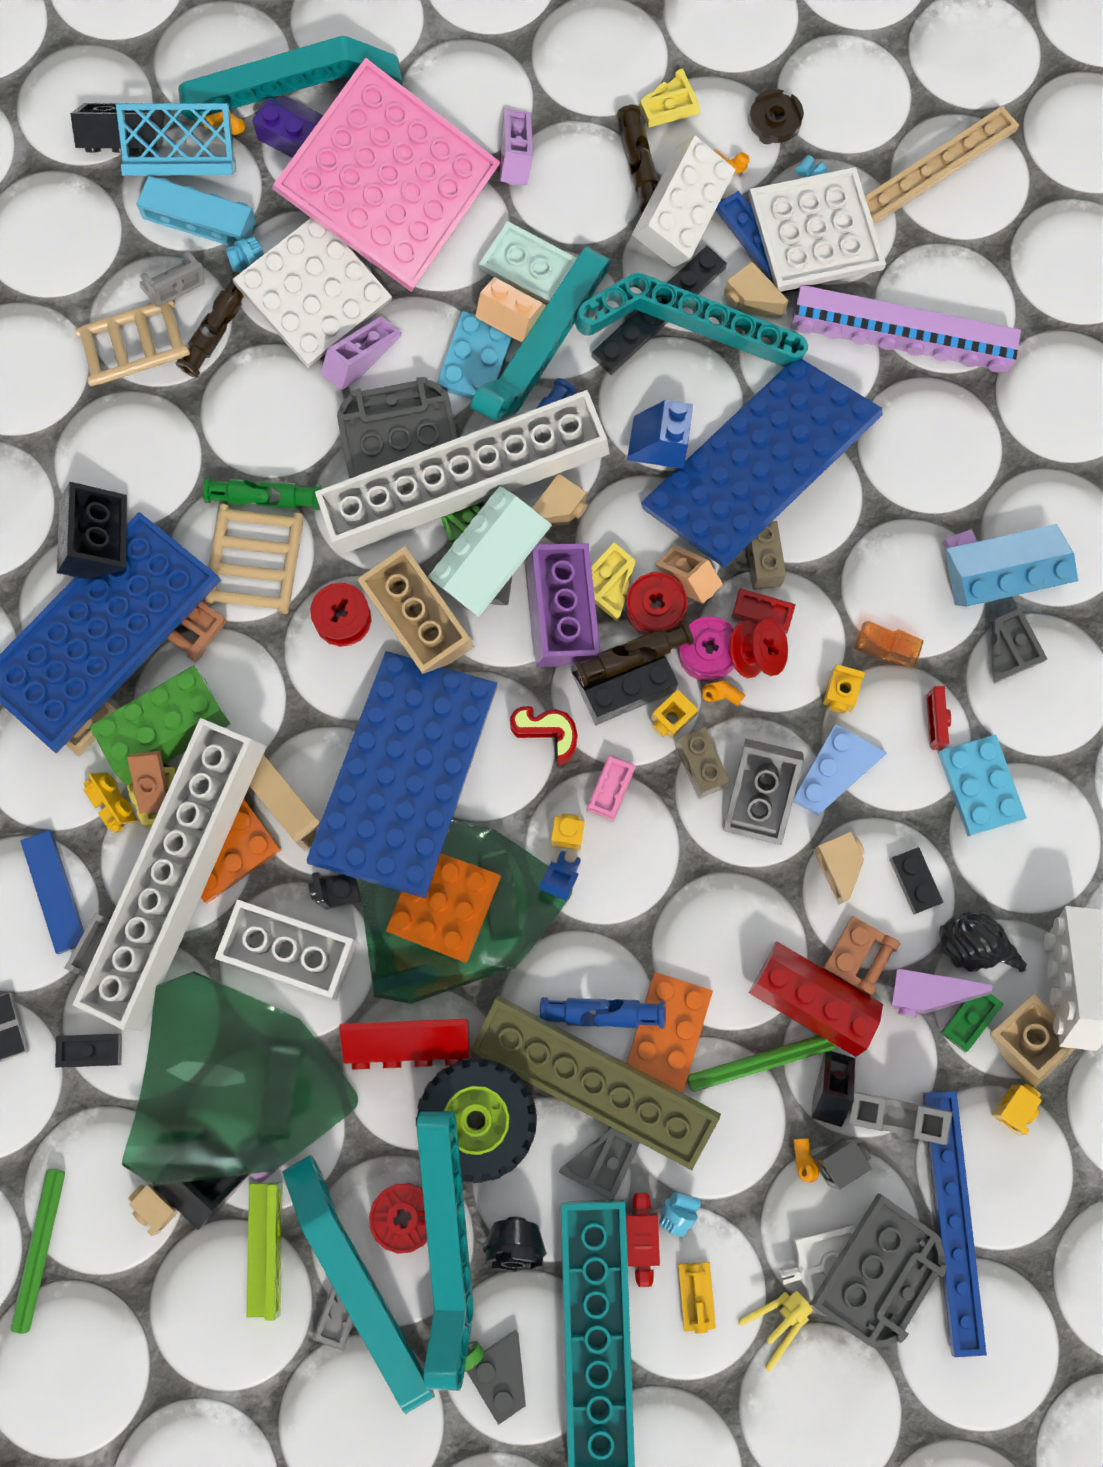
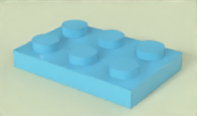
[437,311,513,400]
[938,735,1027,837]

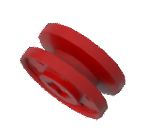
[626,572,687,635]
[369,1183,427,1254]

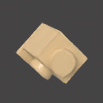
[128,1183,179,1236]

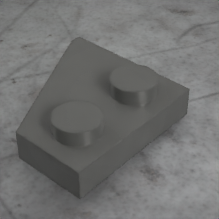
[992,608,1048,684]
[559,1128,640,1200]

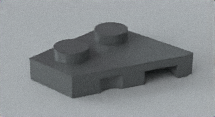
[466,1329,526,1425]

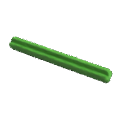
[687,1035,835,1092]
[11,1169,65,1334]

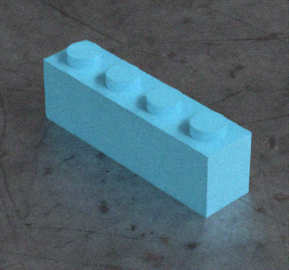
[136,176,257,246]

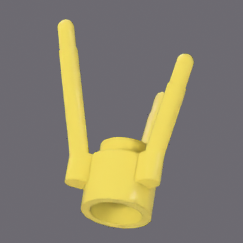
[738,1291,813,1372]

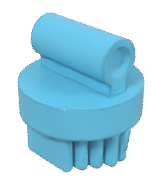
[796,155,829,178]
[225,236,264,273]
[659,1192,701,1237]

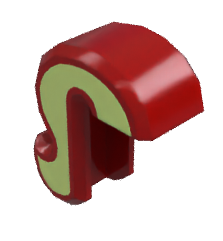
[510,706,578,767]

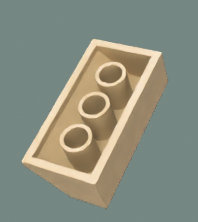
[357,546,475,674]

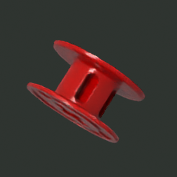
[310,583,372,647]
[729,617,788,679]

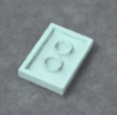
[479,221,577,305]

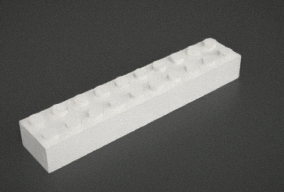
[315,390,610,555]
[73,718,267,1031]

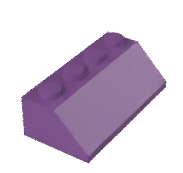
[525,543,600,667]

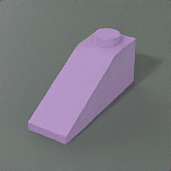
[500,108,533,185]
[320,316,402,390]
[892,969,993,1018]

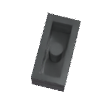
[813,1138,872,1190]

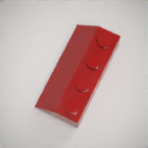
[748,941,883,1057]
[339,1019,470,1070]

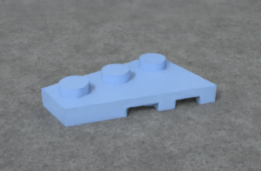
[793,724,887,816]

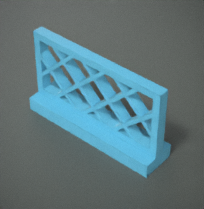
[116,103,237,176]

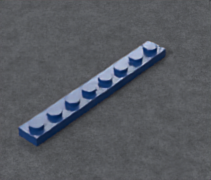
[923,1091,987,1358]

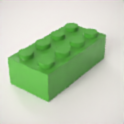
[89,665,231,786]

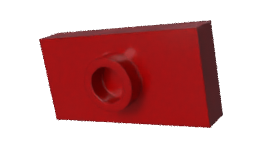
[731,588,796,634]
[926,686,951,750]

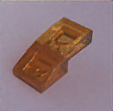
[855,621,924,668]

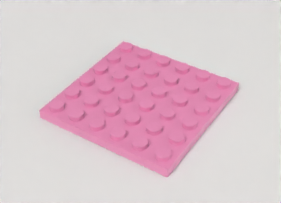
[272,58,501,292]

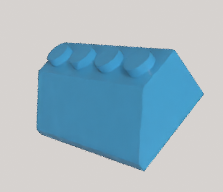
[945,524,1079,607]

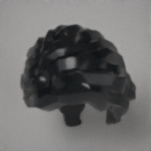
[939,911,1027,972]

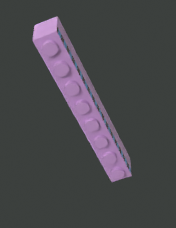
[790,285,1021,373]

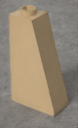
[250,754,320,851]

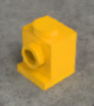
[822,664,865,713]
[651,689,699,739]
[551,814,585,850]
[992,1084,1042,1135]

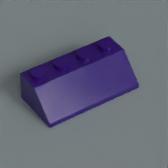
[252,96,323,158]

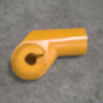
[203,111,245,135]
[713,149,750,174]
[701,680,746,707]
[793,1138,820,1183]

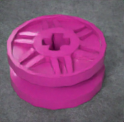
[678,616,734,682]

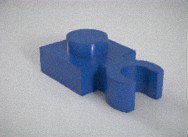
[539,851,581,901]

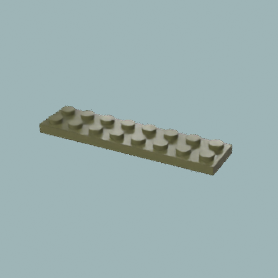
[470,995,721,1171]

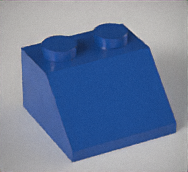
[627,400,693,469]

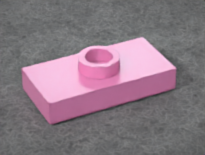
[586,755,636,821]

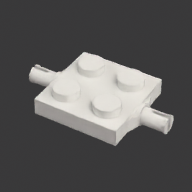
[779,1224,856,1306]

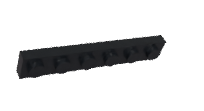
[592,246,727,375]

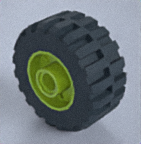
[416,1058,537,1183]

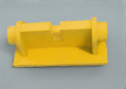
[83,772,138,834]
[678,1262,716,1333]

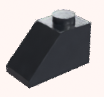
[811,1051,856,1127]

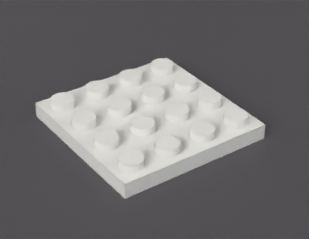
[748,167,886,292]
[233,218,392,368]

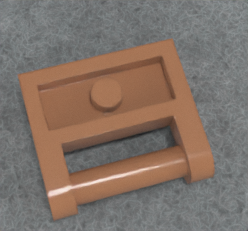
[167,601,227,662]
[823,916,901,997]

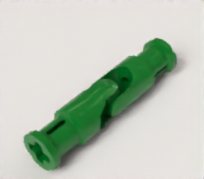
[203,478,322,510]

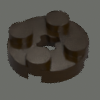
[749,89,804,144]

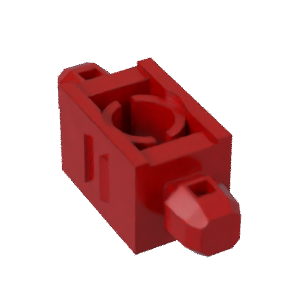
[626,1192,660,1287]

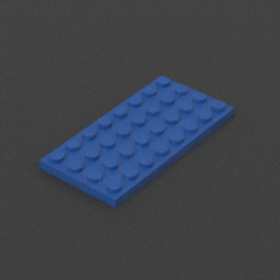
[641,359,883,568]
[0,512,221,754]
[306,651,497,899]

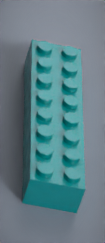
[560,1200,635,1467]

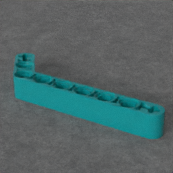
[178,36,402,120]
[471,247,611,422]
[575,272,808,367]
[417,1111,473,1391]
[282,1155,435,1414]

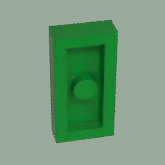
[940,994,1004,1053]

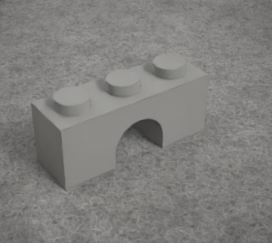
[849,1092,953,1145]

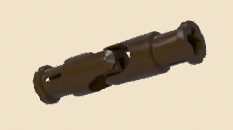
[617,104,658,213]
[175,271,244,378]
[574,620,694,688]

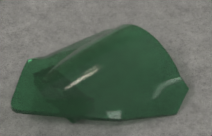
[359,820,573,1004]
[122,971,358,1186]

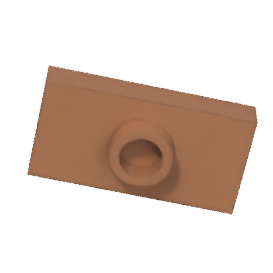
[127,751,168,814]

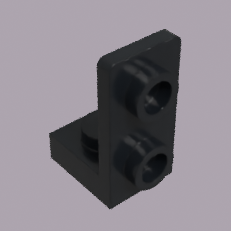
[308,872,361,910]

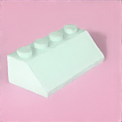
[427,486,552,617]

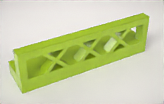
[246,1182,283,1321]

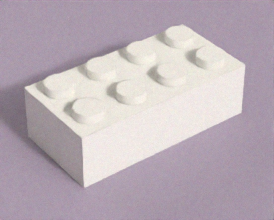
[632,135,736,268]
[215,900,358,1001]
[1044,906,1103,1051]

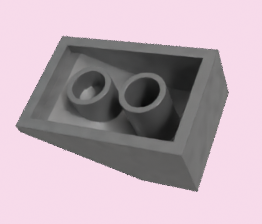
[723,738,804,845]

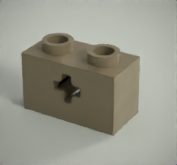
[746,521,786,590]
[675,727,730,799]

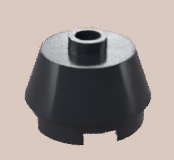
[483,1217,547,1272]

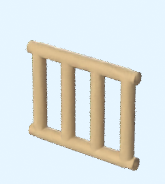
[75,300,190,386]
[203,504,304,614]

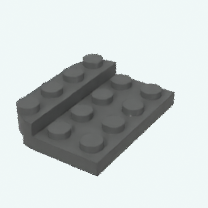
[337,377,458,478]
[810,1193,947,1349]

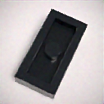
[889,847,944,915]
[55,1034,122,1068]

